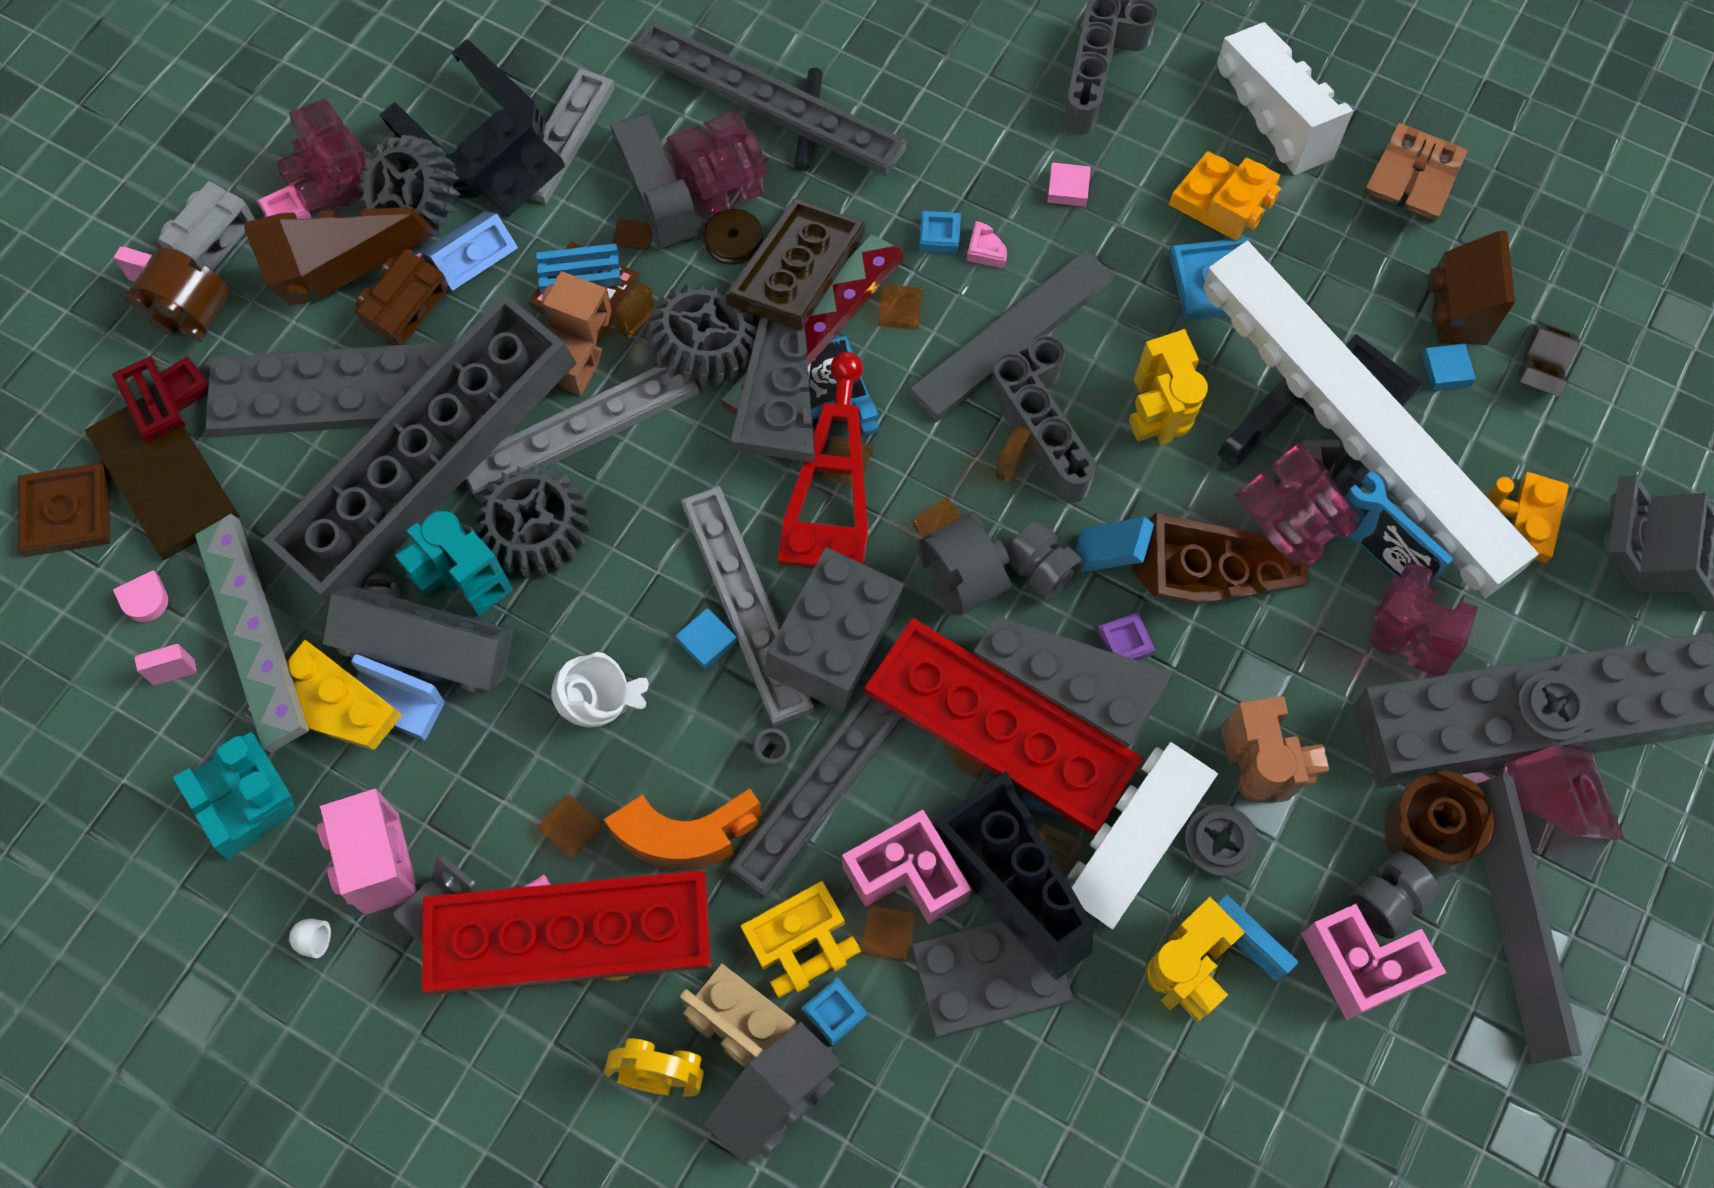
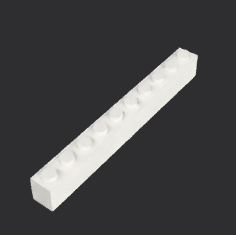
[1203,240,1539,598]

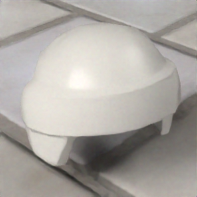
[551,652,649,728]

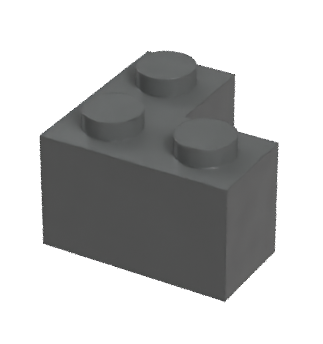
[704,1022,842,1166]

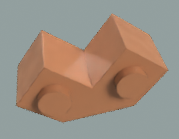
[542,271,612,396]

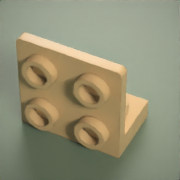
[679,963,796,1068]

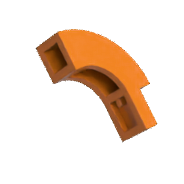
[603,788,762,870]

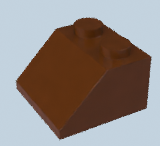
[1428,231,1515,345]

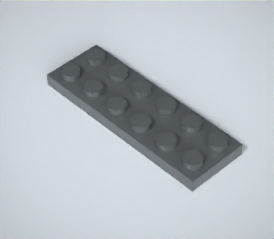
[205,341,457,437]

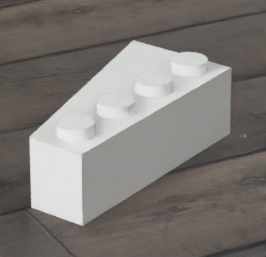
[1217,22,1354,175]
[1067,742,1218,930]

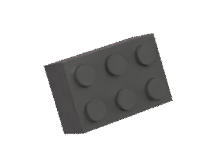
[764,547,905,712]

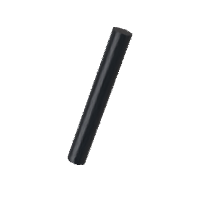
[794,68,823,171]

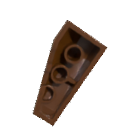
[244,207,433,305]
[1131,513,1309,604]

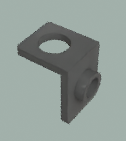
[393,855,476,945]

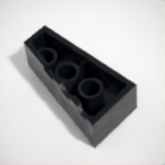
[934,771,1094,980]

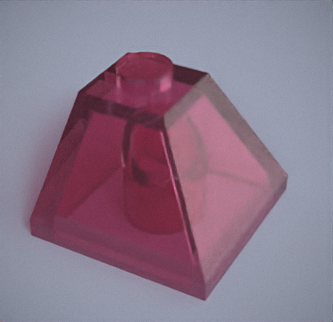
[1505,745,1624,840]

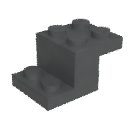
[1604,475,1714,611]

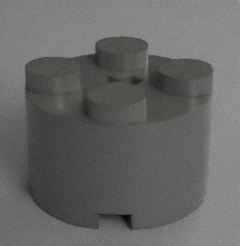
[917,511,1011,615]

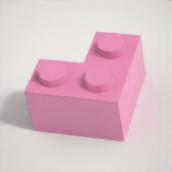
[842,810,972,925]
[1301,904,1446,1021]

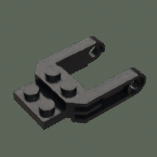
[379,39,565,217]
[1217,334,1423,534]

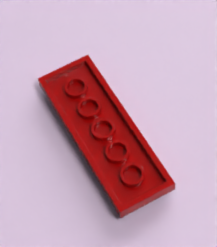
[864,618,1143,836]
[422,870,712,995]

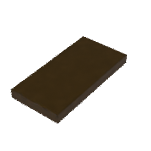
[726,198,866,331]
[84,390,240,560]

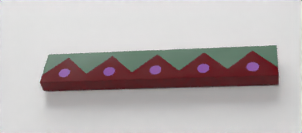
[721,234,904,415]

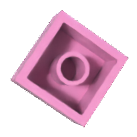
[317,788,418,915]

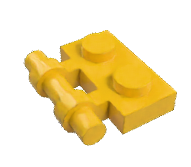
[741,881,861,998]

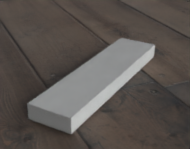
[529,68,615,205]

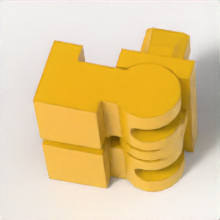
[1129,329,1208,446]
[1146,897,1245,1023]

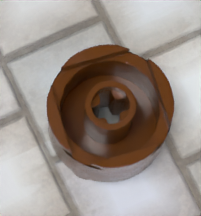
[125,248,230,343]
[1385,771,1494,875]

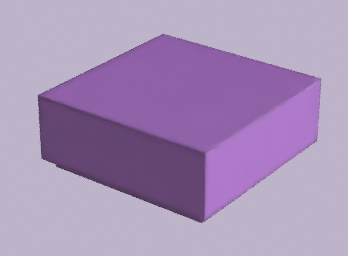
[1096,612,1156,661]

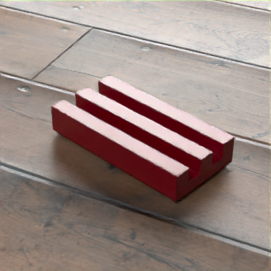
[112,356,186,444]

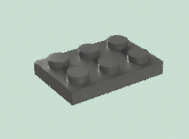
[911,921,1074,1039]

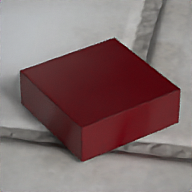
[161,355,209,412]

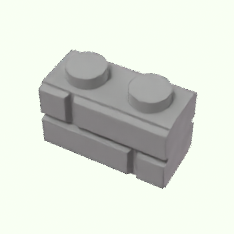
[157,181,255,272]

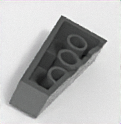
[973,616,1174,748]

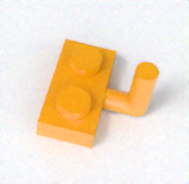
[1486,471,1569,564]

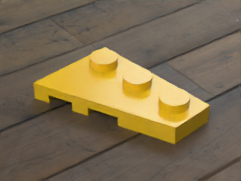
[247,640,403,750]

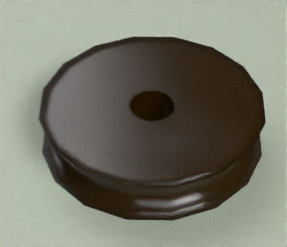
[703,208,763,265]

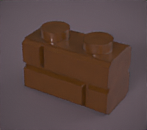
[355,249,449,345]

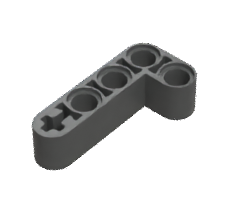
[1064,0,1158,134]
[610,112,698,249]
[990,335,1096,502]

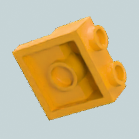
[1168,151,1282,241]

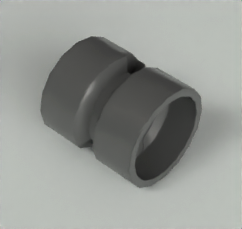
[1006,520,1085,601]
[1348,851,1441,939]

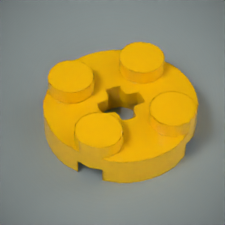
[604,1038,704,1097]

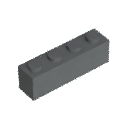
[323,585,514,693]

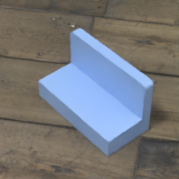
[420,211,518,291]
[351,654,445,741]

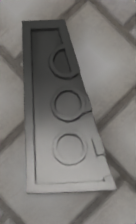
[730,317,815,463]

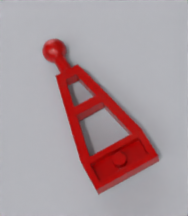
[778,352,868,569]

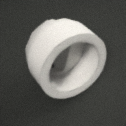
[289,919,331,958]

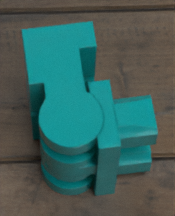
[395,511,513,617]
[173,731,296,861]

